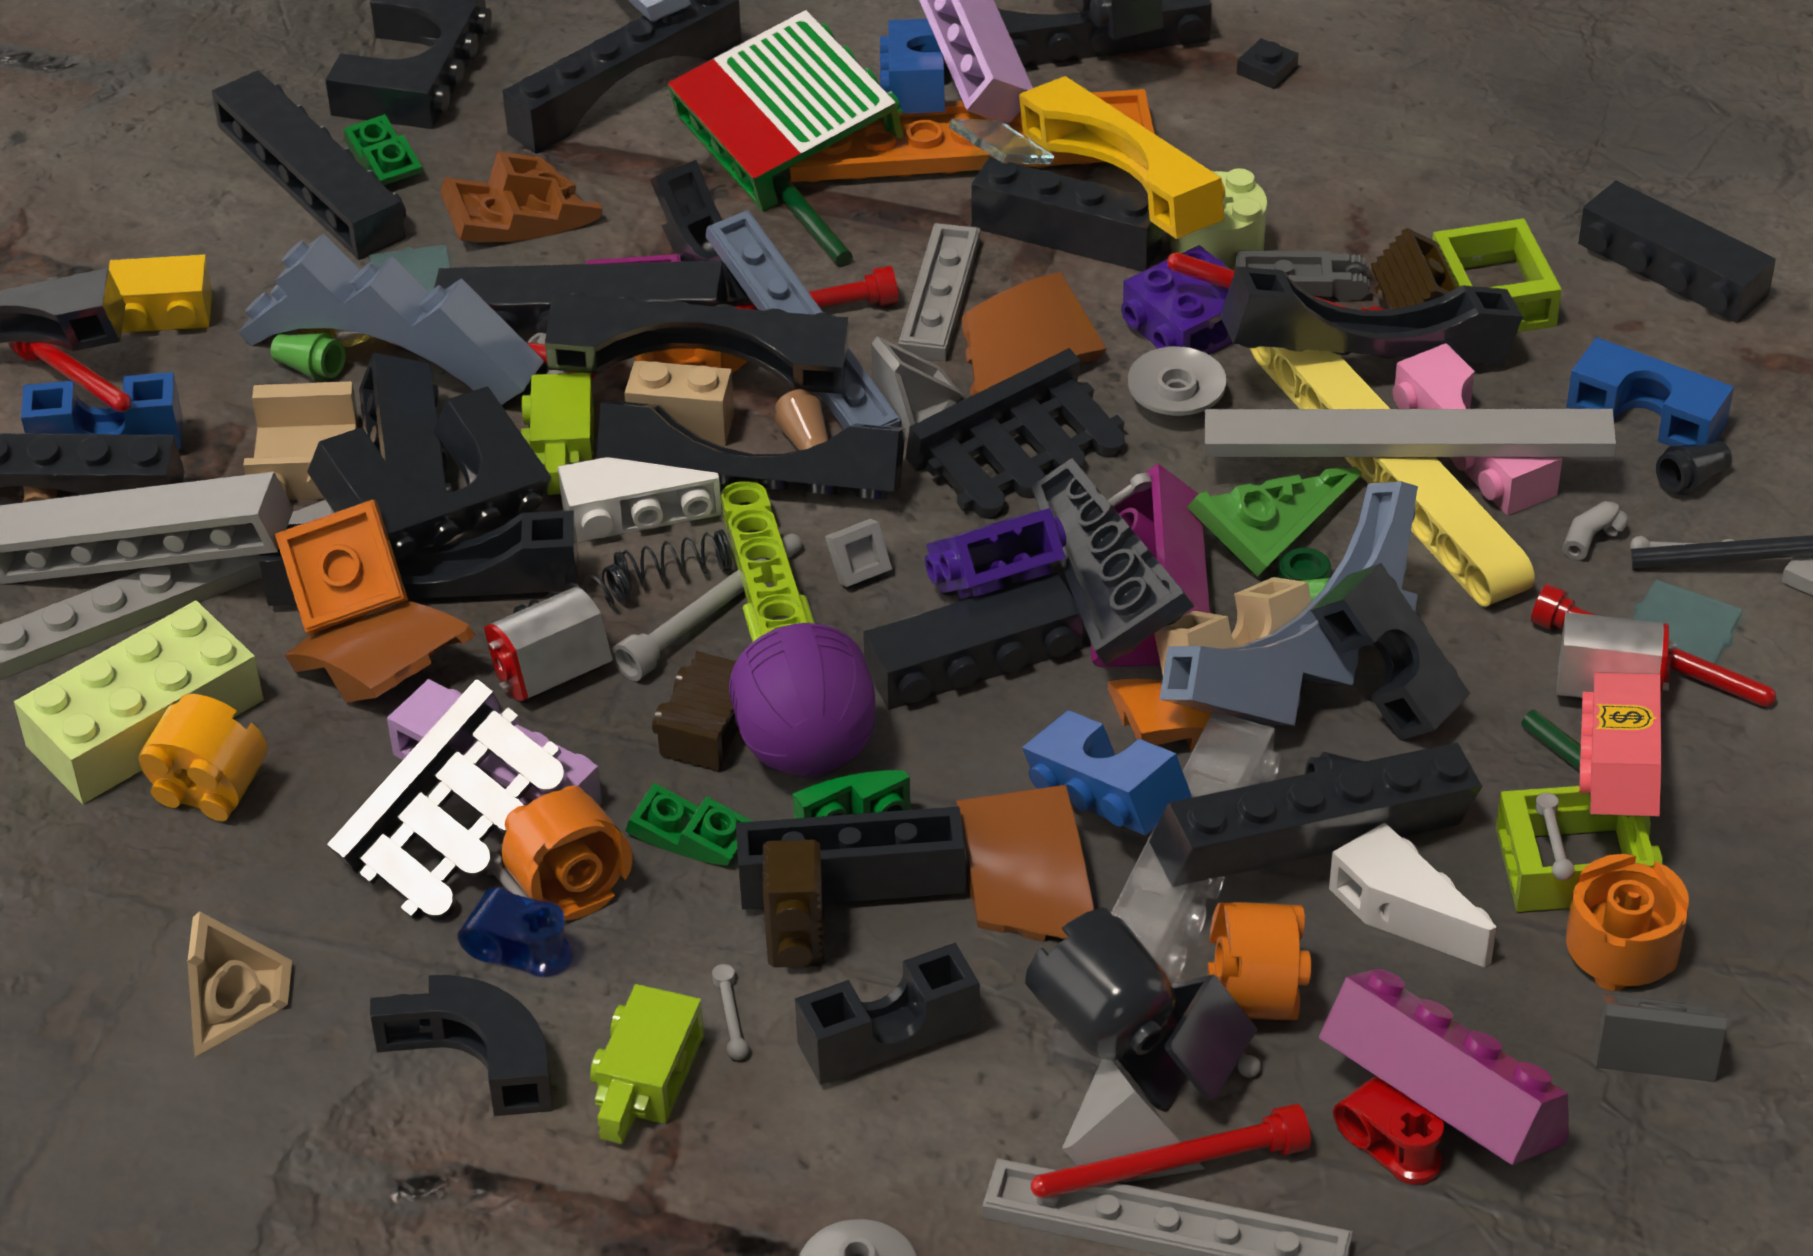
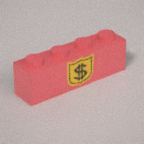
[1579,672,1661,816]

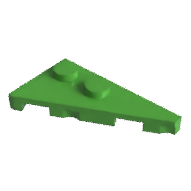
[1187,466,1362,577]

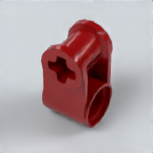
[1332,1075,1444,1185]

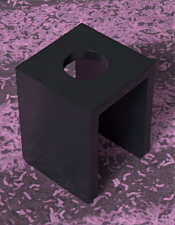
[1118,974,1257,1109]

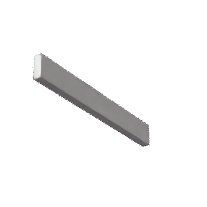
[1205,409,1616,457]

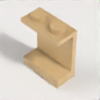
[243,381,359,500]

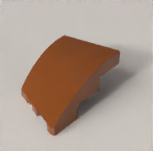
[440,151,603,242]
[962,272,1107,396]
[285,601,475,703]
[956,785,1094,942]

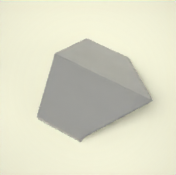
[871,336,963,440]
[1062,1059,1205,1183]

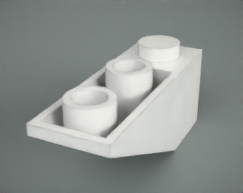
[558,457,722,543]
[1329,822,1497,967]

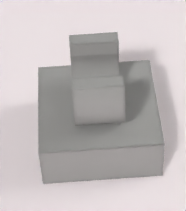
[825,519,892,587]

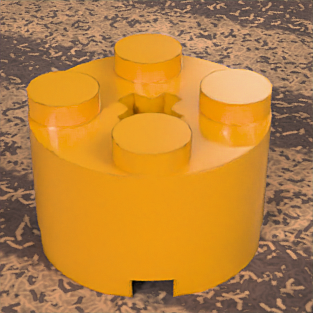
[138,694,268,821]

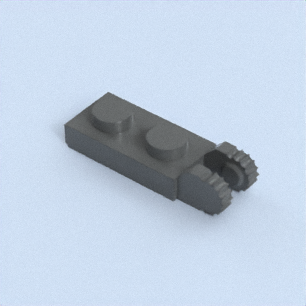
[1235,250,1370,301]

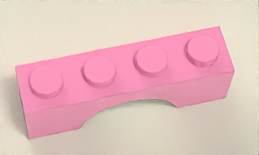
[1392,343,1563,516]

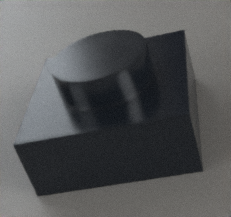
[1236,38,1299,89]

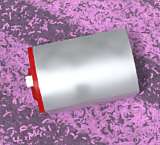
[483,587,612,701]
[1556,612,1675,698]

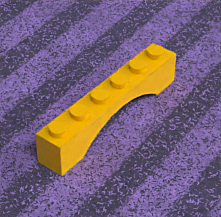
[1019,76,1226,239]

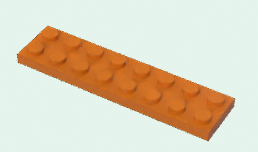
[790,89,1154,182]

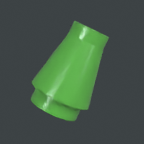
[270,333,345,381]

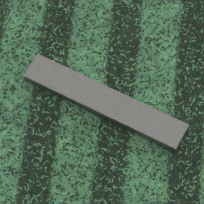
[982,1158,1353,1256]

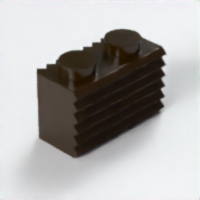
[1371,228,1459,310]
[652,651,740,772]
[763,840,824,968]

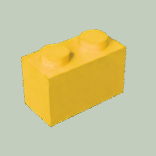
[109,254,212,333]

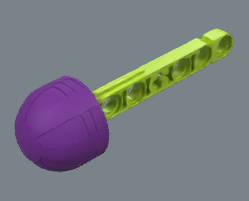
[721,481,876,777]

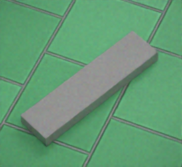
[898,223,980,362]

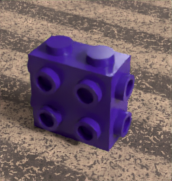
[1121,245,1233,355]
[925,508,1066,599]

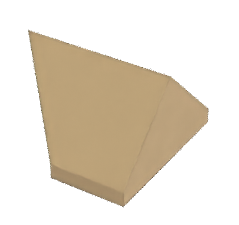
[187,912,292,1058]

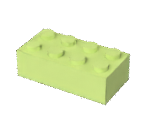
[14,600,264,804]

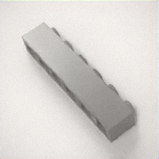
[0,472,294,584]

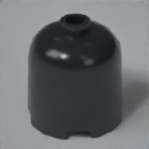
[1025,908,1175,1060]

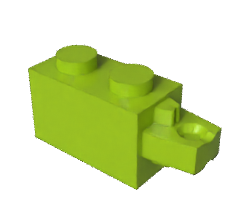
[521,372,594,495]
[590,984,704,1144]

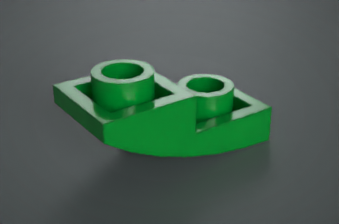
[343,114,422,186]
[792,770,911,819]
[625,782,754,866]

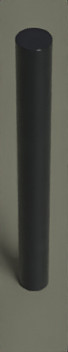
[1631,535,1813,569]

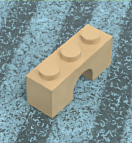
[1154,577,1311,674]

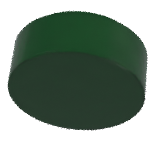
[1278,548,1331,581]

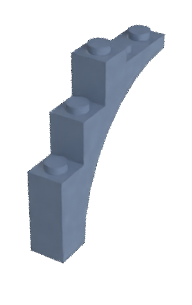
[238,234,544,405]
[1159,481,1418,726]

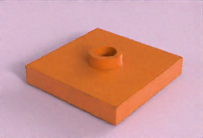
[275,500,408,634]

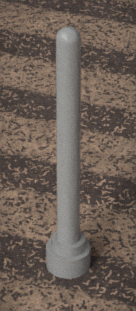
[612,533,802,681]

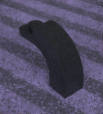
[650,160,748,302]
[370,975,553,1116]

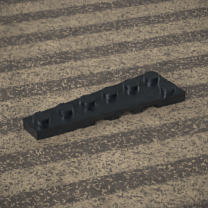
[1031,458,1194,665]

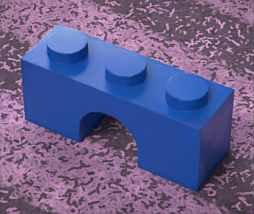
[880,19,945,113]
[1566,337,1734,446]
[21,372,183,449]
[1022,710,1192,836]

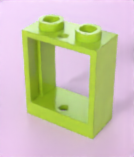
[1432,218,1562,333]
[1495,786,1663,912]

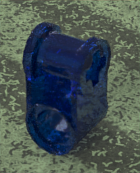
[457,887,572,977]

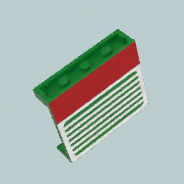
[667,10,903,212]

